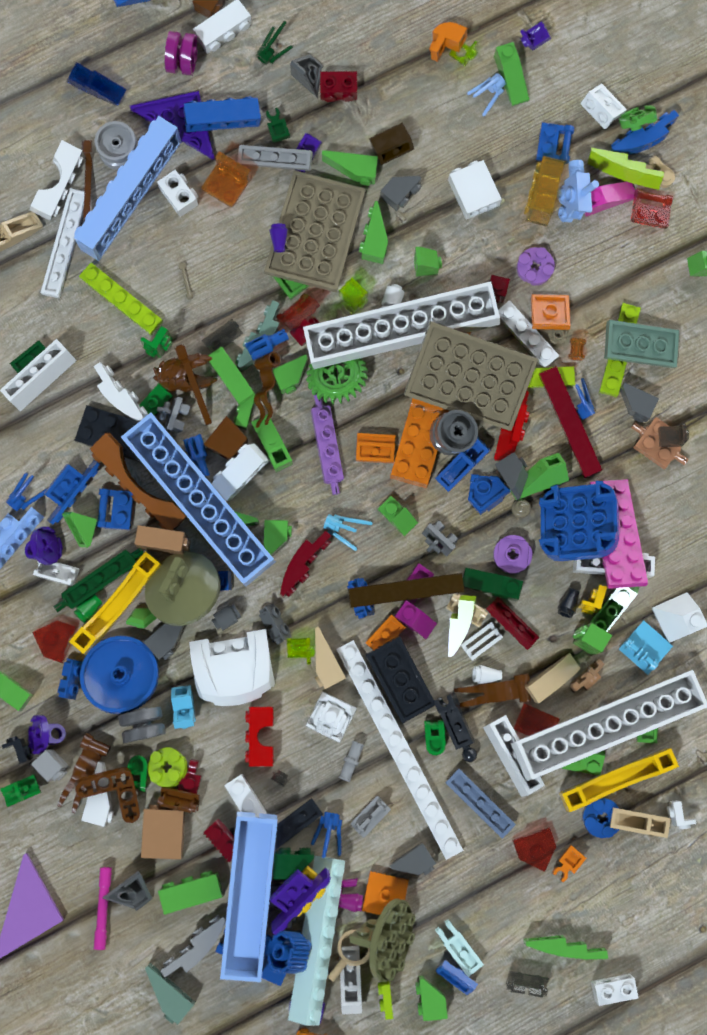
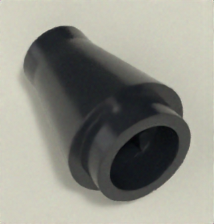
[557,588,580,618]

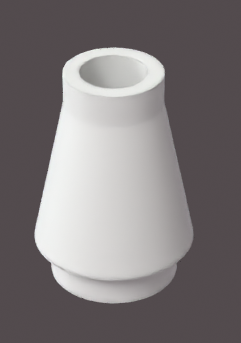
[472,665,502,684]

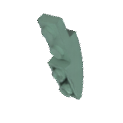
[236,300,280,372]

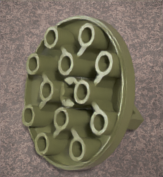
[145,552,220,626]
[350,899,416,982]

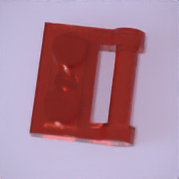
[631,188,673,229]
[276,293,320,330]

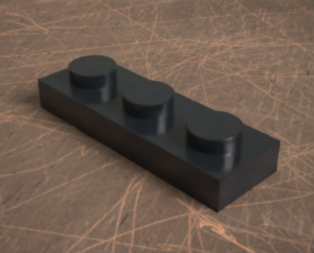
[275,798,323,850]

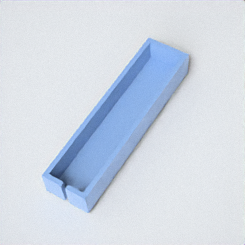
[220,811,277,982]

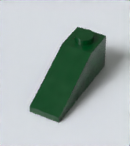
[463,568,524,602]

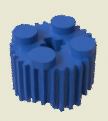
[264,931,311,974]

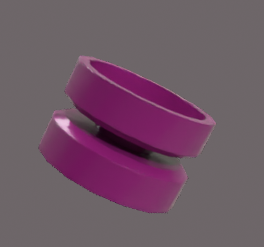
[165,31,198,76]

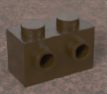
[369,122,414,165]

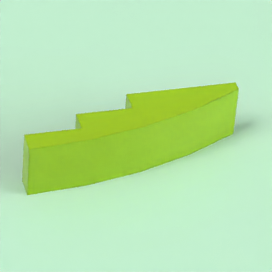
[587,148,664,190]

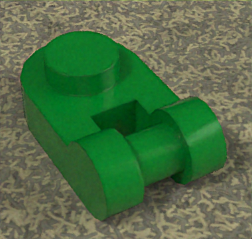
[424,720,446,756]
[128,755,148,792]

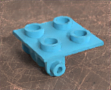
[619,620,673,675]

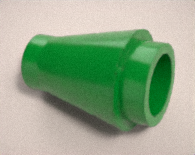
[74,595,103,623]

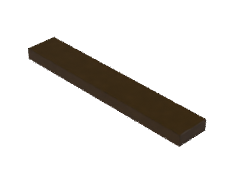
[347,573,464,608]

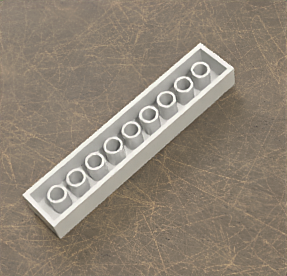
[303,281,500,369]
[511,670,707,781]

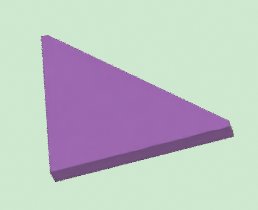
[0,853,64,958]

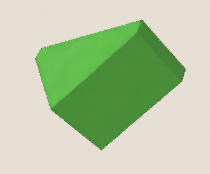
[62,512,97,548]

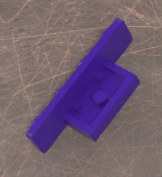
[270,867,331,935]

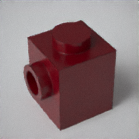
[489,275,510,303]

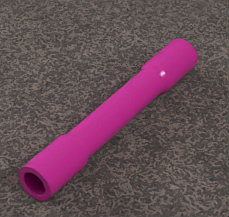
[93,867,112,950]

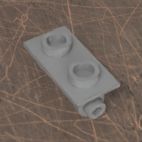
[350,796,391,838]

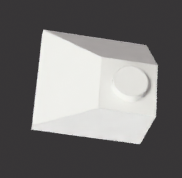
[652,592,707,643]

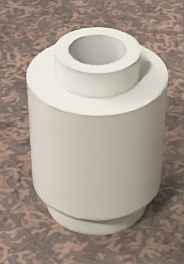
[381,284,405,308]

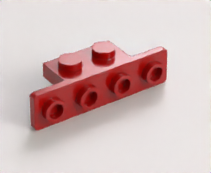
[494,391,529,461]

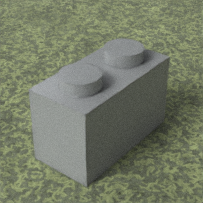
[31,749,69,782]

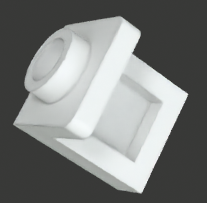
[667,800,696,829]

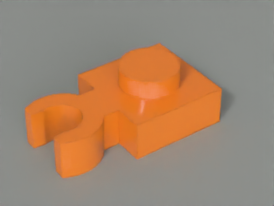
[552,845,587,882]

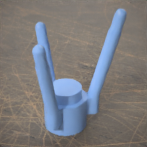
[467,73,506,116]

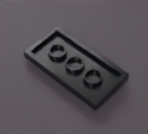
[74,405,142,463]
[365,636,435,724]

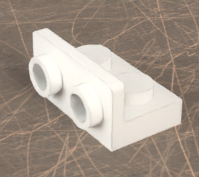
[581,84,627,129]

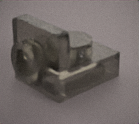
[658,424,689,447]

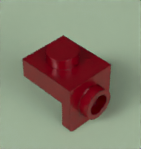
[289,316,320,346]

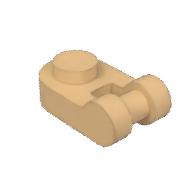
[646,155,675,188]

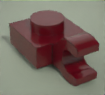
[178,759,202,794]

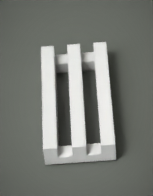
[460,622,503,660]

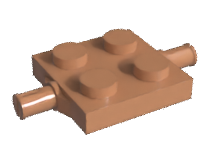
[631,417,689,470]

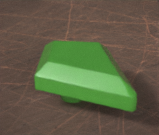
[126,608,157,628]

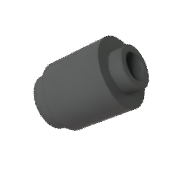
[212,604,241,631]

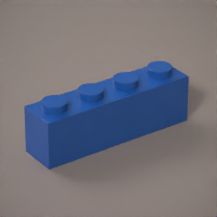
[183,97,261,132]

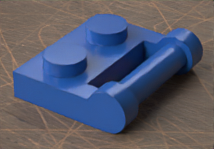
[536,122,574,164]
[95,489,134,530]

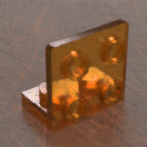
[201,151,252,208]

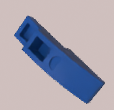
[611,110,679,155]

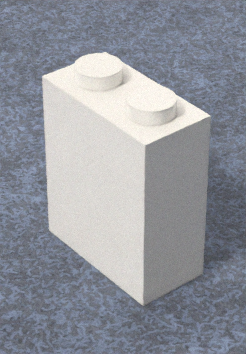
[448,160,502,220]

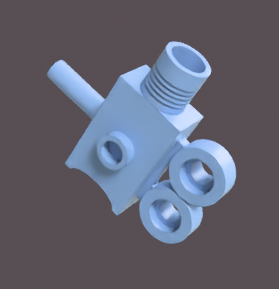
[557,160,599,223]

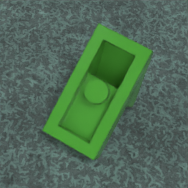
[378,496,418,537]

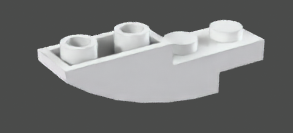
[94,362,148,422]

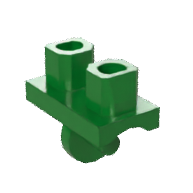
[0,774,42,807]

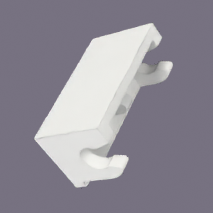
[33,562,79,586]

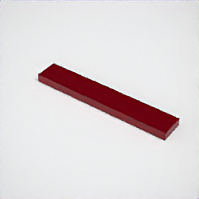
[538,366,602,478]

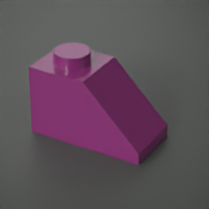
[395,600,437,639]

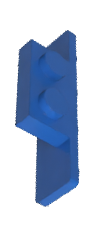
[43,460,100,525]

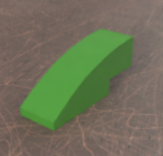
[208,347,255,405]
[0,671,33,711]

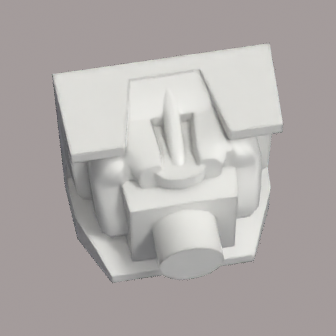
[305,691,357,743]

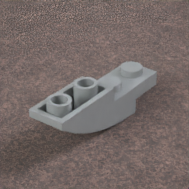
[161,915,226,977]

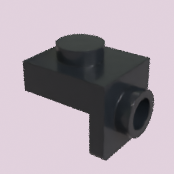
[1,736,32,764]

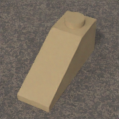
[315,626,346,690]

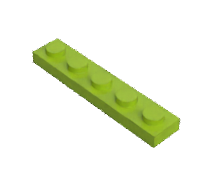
[79,263,163,335]
[599,303,641,397]

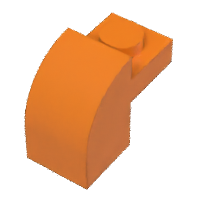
[429,22,467,62]

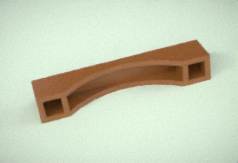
[90,433,187,531]

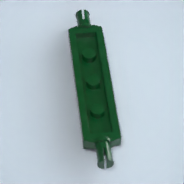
[53,548,144,612]

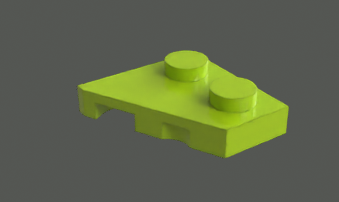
[377,981,393,1020]

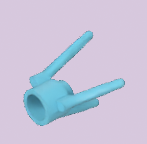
[323,514,373,551]

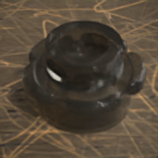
[271,770,289,787]

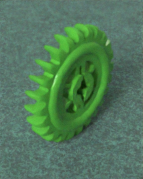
[306,358,368,404]

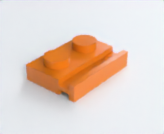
[356,433,395,464]

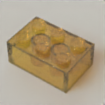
[524,156,565,227]

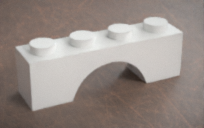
[29,140,83,220]

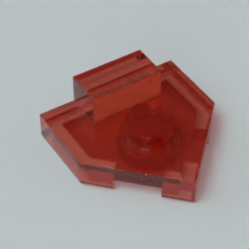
[32,620,76,663]
[512,827,556,872]

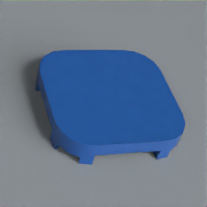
[539,481,619,561]

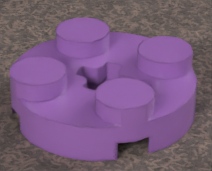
[517,247,555,286]
[493,535,532,574]

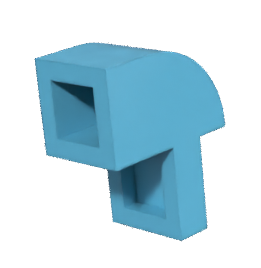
[171,685,196,729]

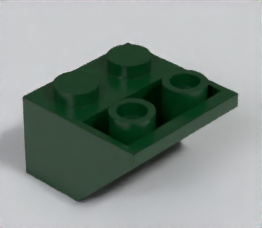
[273,847,315,879]

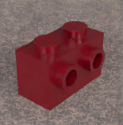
[320,71,357,102]

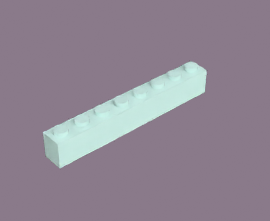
[288,856,345,1025]

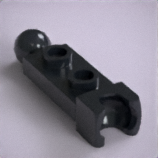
[434,692,477,762]

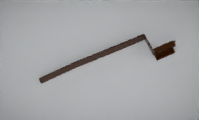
[81,140,92,219]
[175,344,212,425]

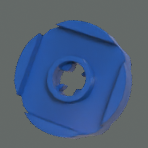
[582,798,619,838]

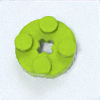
[148,747,187,788]

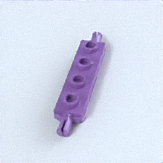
[310,395,344,495]

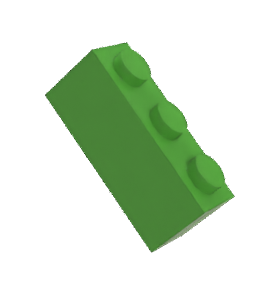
[572,623,612,655]
[158,870,224,915]

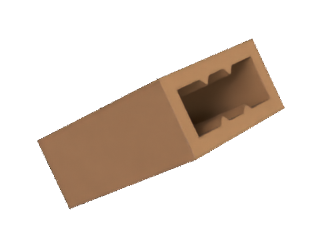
[134,525,191,554]
[141,805,185,860]

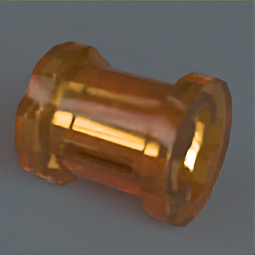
[568,338,586,361]

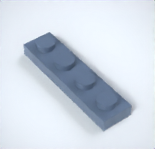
[445,768,516,839]

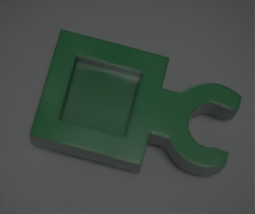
[266,108,291,143]

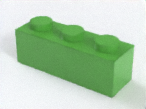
[234,396,254,430]

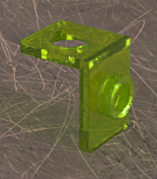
[449,40,478,66]

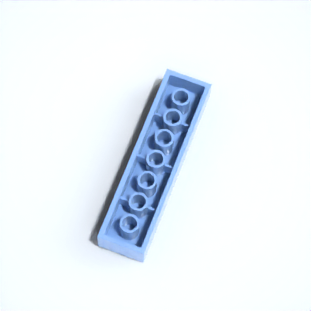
[74,116,181,261]

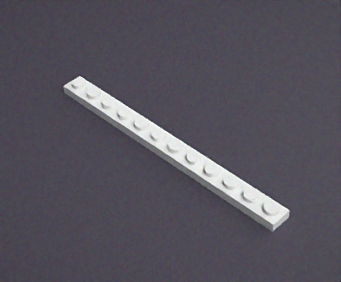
[336,640,464,860]

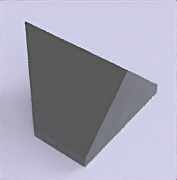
[290,54,323,98]
[103,871,153,911]

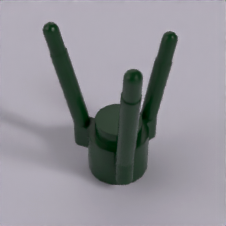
[256,21,293,65]

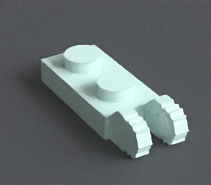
[435,920,484,977]

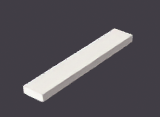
[40,188,84,299]

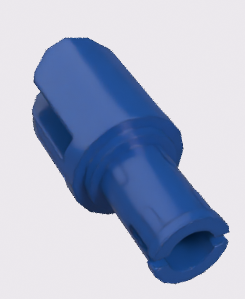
[245,329,289,361]
[183,434,210,477]

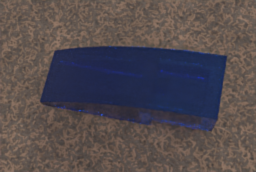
[66,62,127,106]

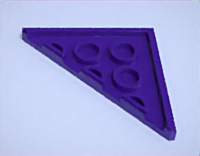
[130,91,214,159]

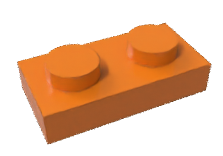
[366,614,406,650]

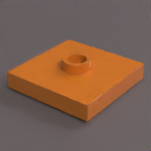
[531,294,571,330]
[362,871,409,915]

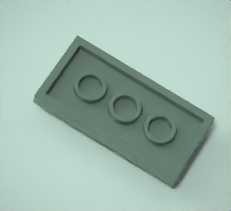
[604,320,679,368]

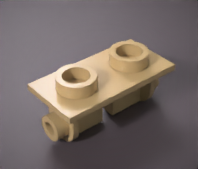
[446,593,488,628]

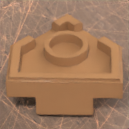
[569,659,605,691]

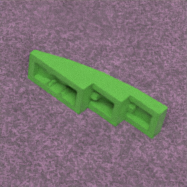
[523,935,608,959]

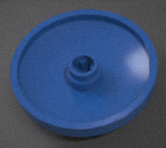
[80,636,159,714]

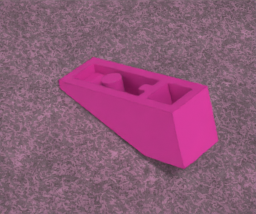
[584,181,638,217]

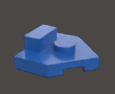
[468,474,510,515]

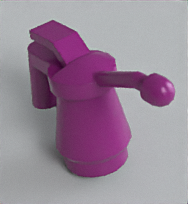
[338,878,363,912]

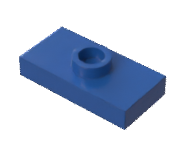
[435,960,478,995]

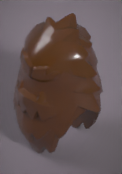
[153,353,218,392]

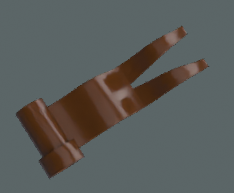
[254,351,281,428]
[454,673,531,707]
[57,733,111,814]

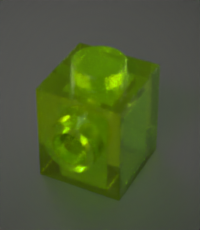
[339,278,368,311]

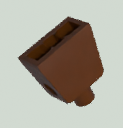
[204,416,248,460]

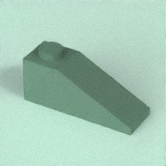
[145,963,195,1025]

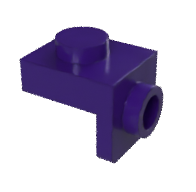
[520,21,552,51]

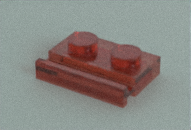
[513,703,560,736]

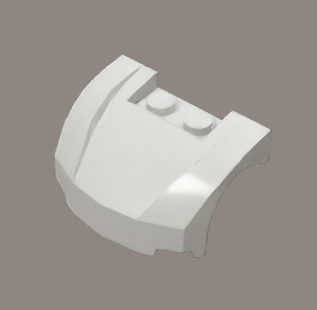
[189,629,275,706]

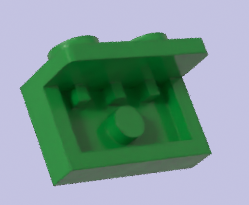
[140,326,173,358]

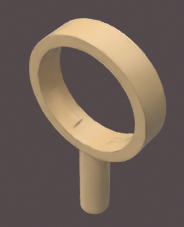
[327,930,370,982]

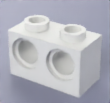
[157,170,198,217]
[591,974,639,1006]

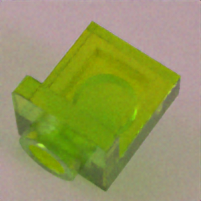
[287,638,315,665]

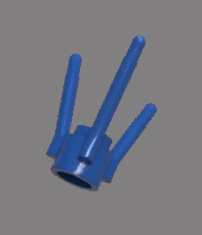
[575,378,595,420]
[6,473,47,511]
[311,812,342,858]

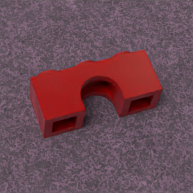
[245,707,274,767]

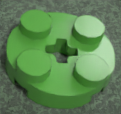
[619,105,658,131]

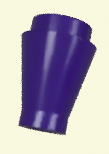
[269,223,288,253]

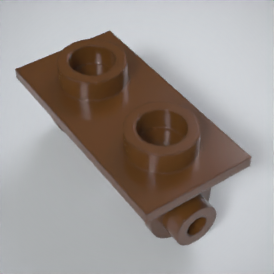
[157,787,200,814]

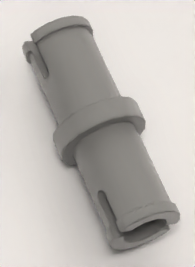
[338,741,364,782]

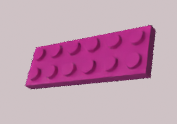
[589,479,648,589]

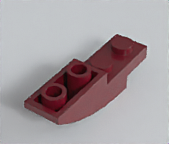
[280,531,331,598]

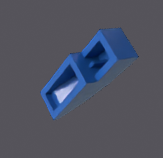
[435,437,491,492]

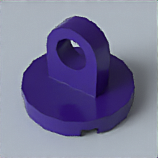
[25,527,63,565]
[28,715,66,754]

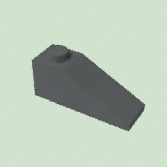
[144,624,185,661]

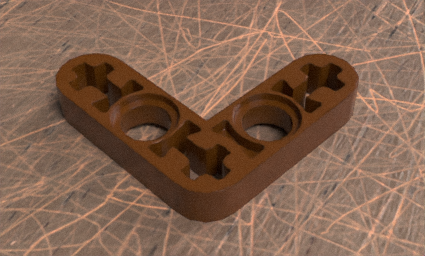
[74,767,140,823]

